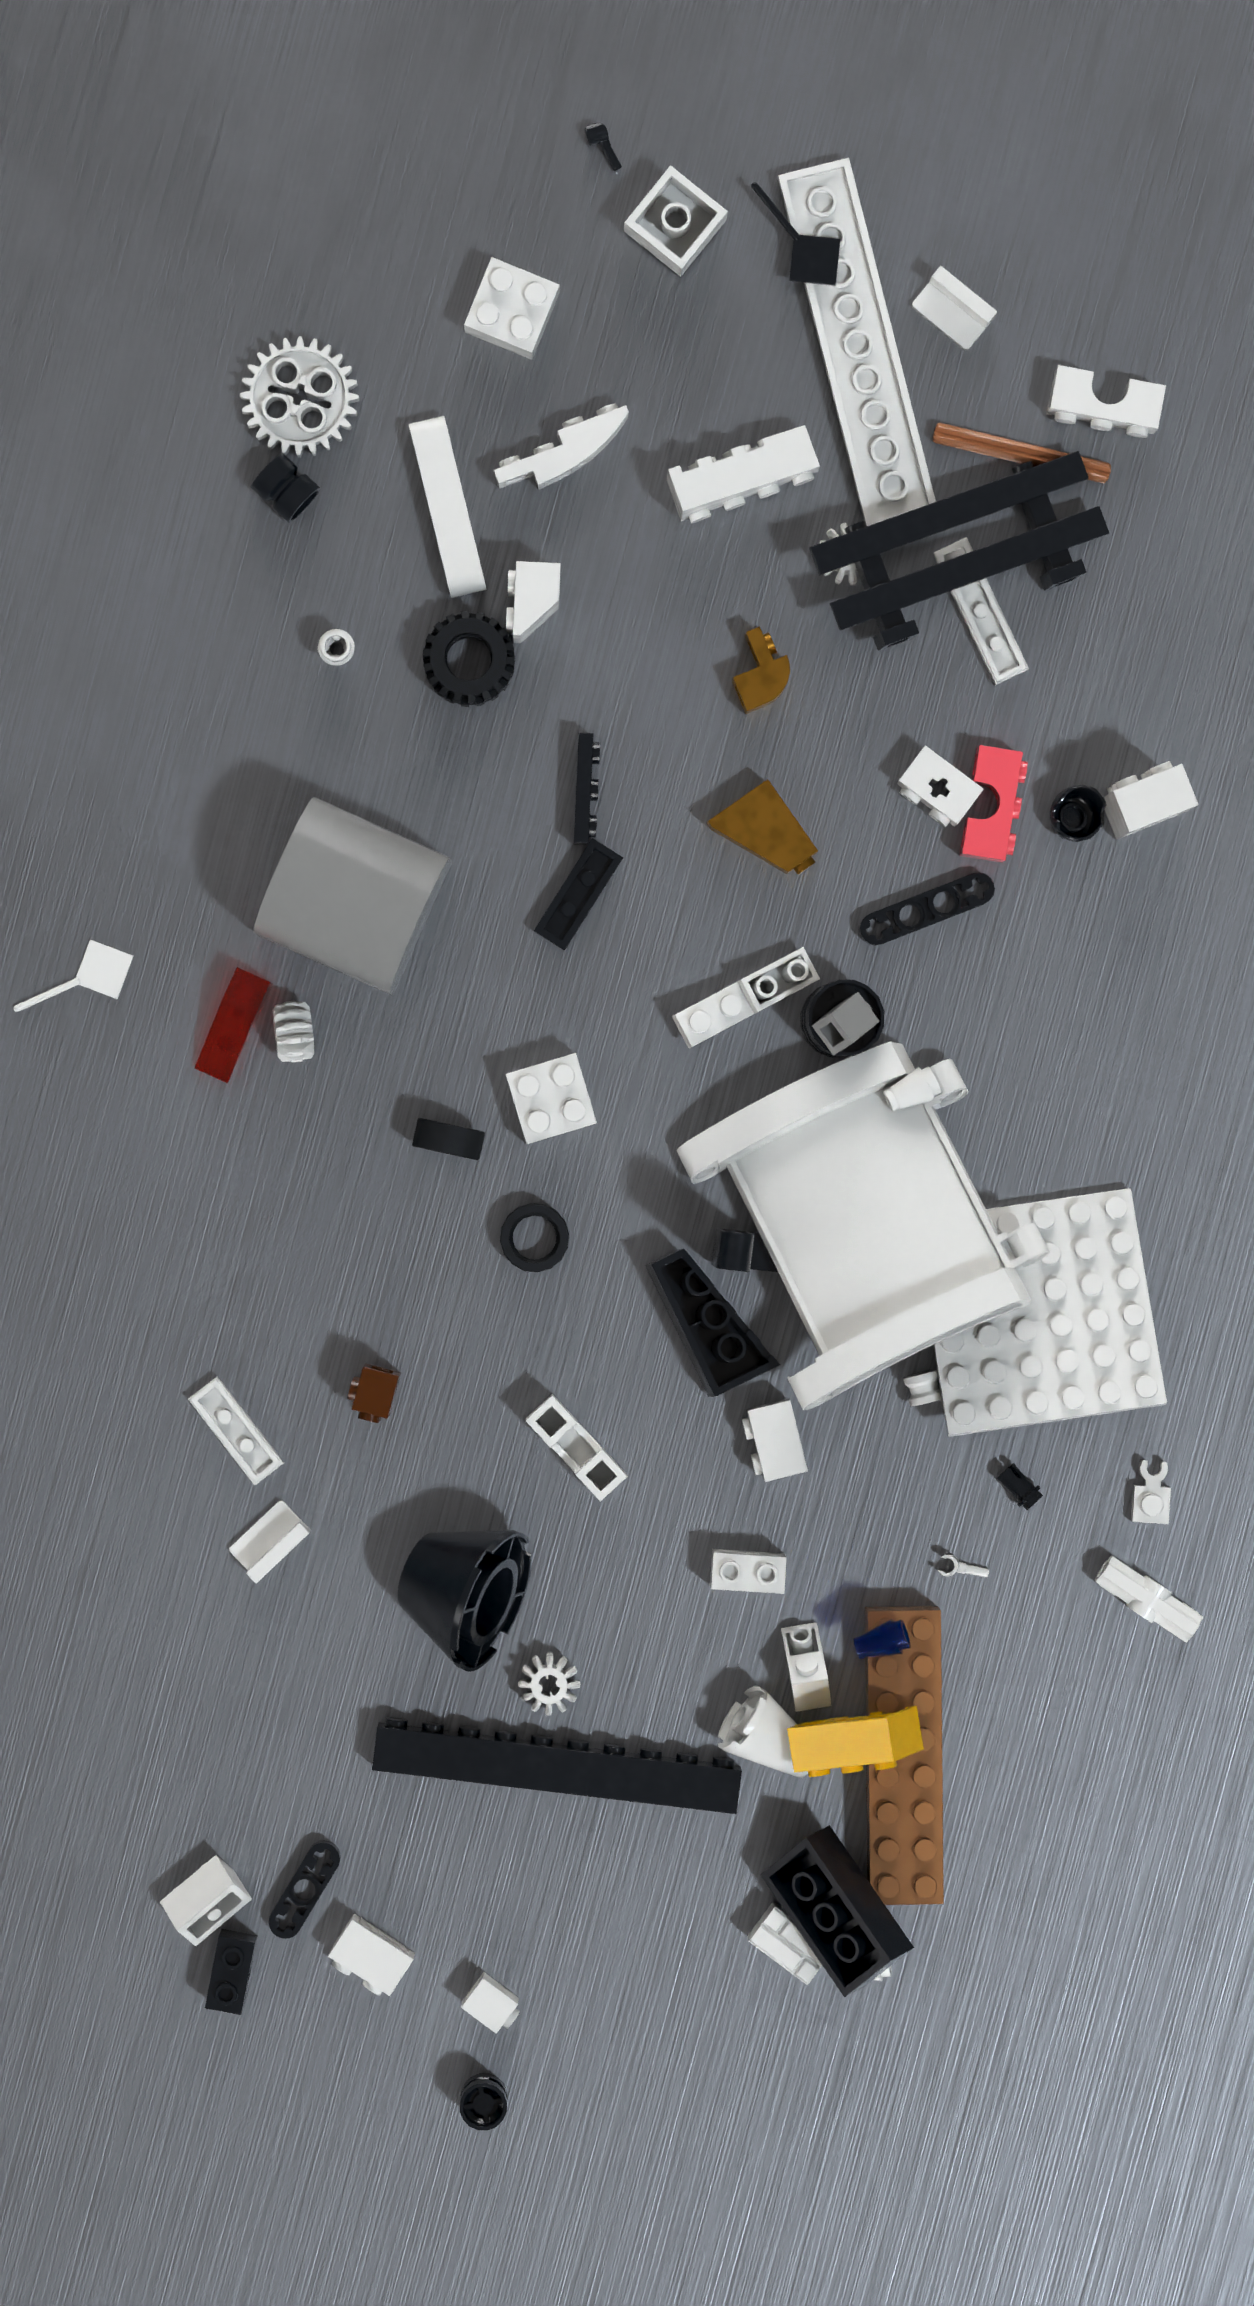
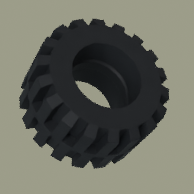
[423,611,515,707]

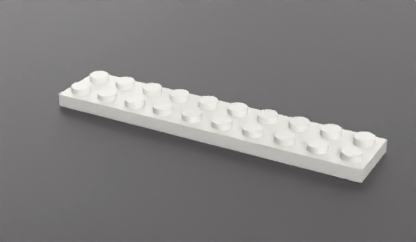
[778,158,936,526]

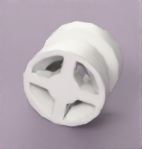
[903,1369,942,1407]

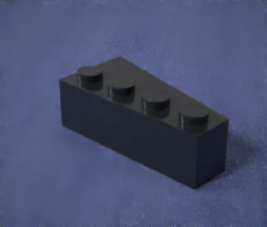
[645,1248,780,1397]

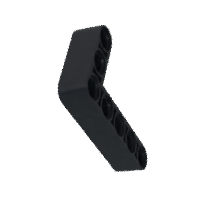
[711,1228,778,1272]

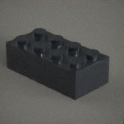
[761,1825,914,1997]

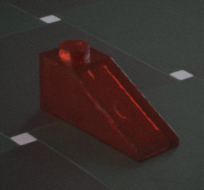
[195,967,273,1083]

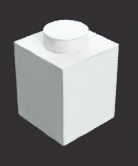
[461,1972,520,2034]

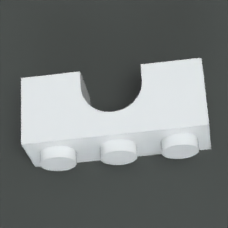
[1046,365,1166,438]
[525,1394,627,1502]

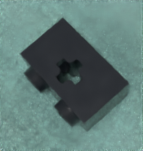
[205,1929,258,2015]

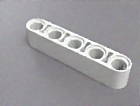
[409,416,487,598]

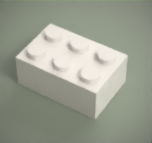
[1103,761,1199,840]

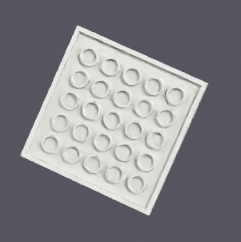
[933,1188,1167,1437]

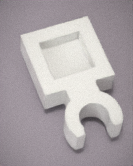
[1131,1459,1171,1524]

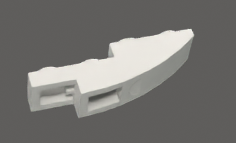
[494,403,629,490]
[672,947,820,1048]

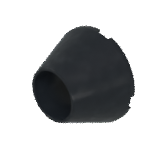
[398,1530,532,1672]

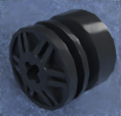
[800,980,884,1058]

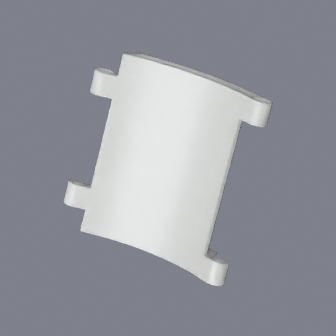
[677,1041,1050,1411]

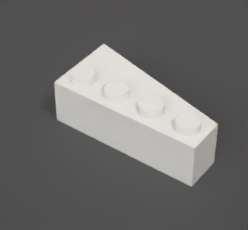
[666,425,820,523]

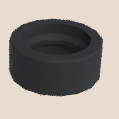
[412,1118,485,1160]
[500,1203,569,1272]

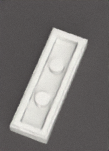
[188,1376,285,1485]

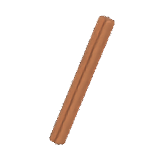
[933,423,1111,483]

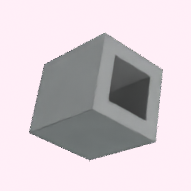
[812,992,880,1055]

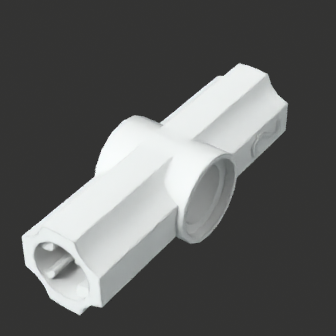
[1094,1555,1203,1643]

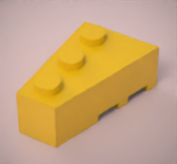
[787,1706,924,1777]

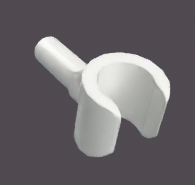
[938,1554,989,1578]

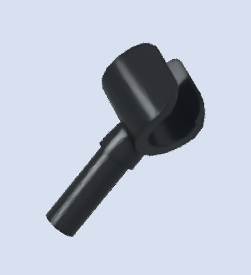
[585,123,622,171]

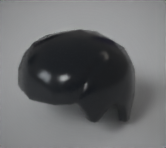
[1050,785,1107,842]

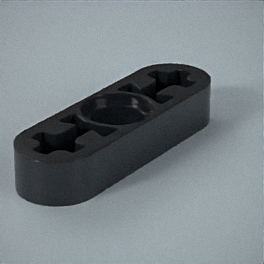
[269,1840,341,1939]

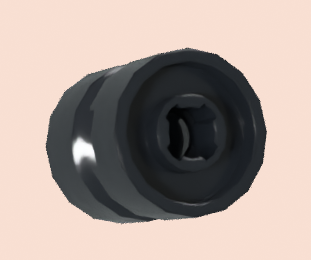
[251,453,321,523]
[460,2073,507,2130]

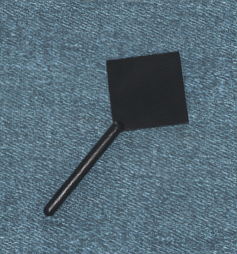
[751,182,840,286]

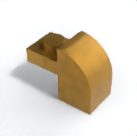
[732,627,790,714]

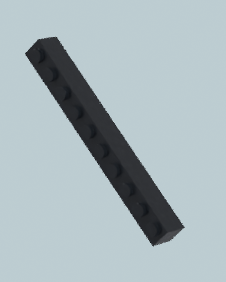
[372,1717,742,1814]

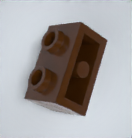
[347,1363,401,1423]

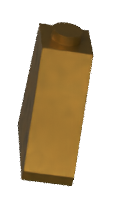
[707,779,818,875]

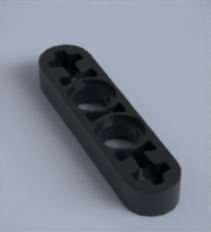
[859,872,995,946]

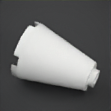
[717,1685,808,1778]

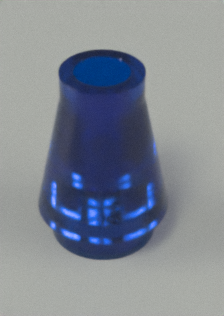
[853,1619,911,1659]

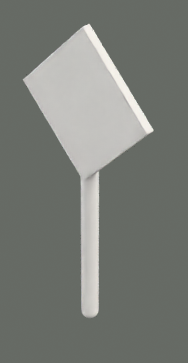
[13,940,134,1012]

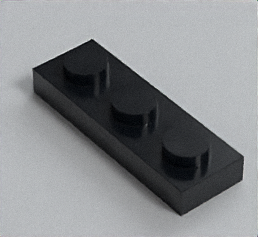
[574,732,600,846]
[534,838,623,951]

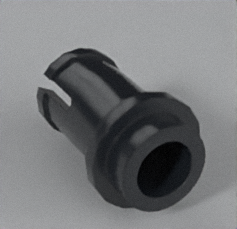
[997,1463,1043,1510]

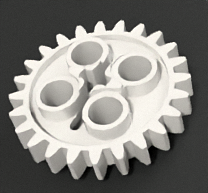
[240,336,359,458]

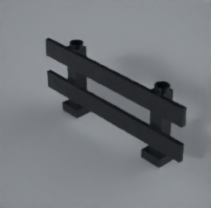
[809,451,1109,651]

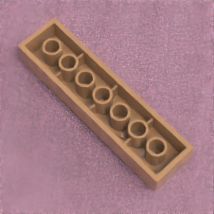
[865,1606,944,1905]

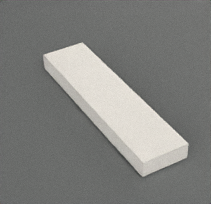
[933,537,1029,686]

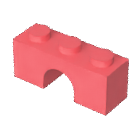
[959,745,1028,863]

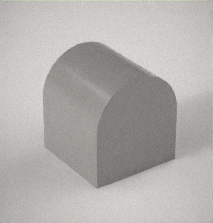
[253,797,452,996]

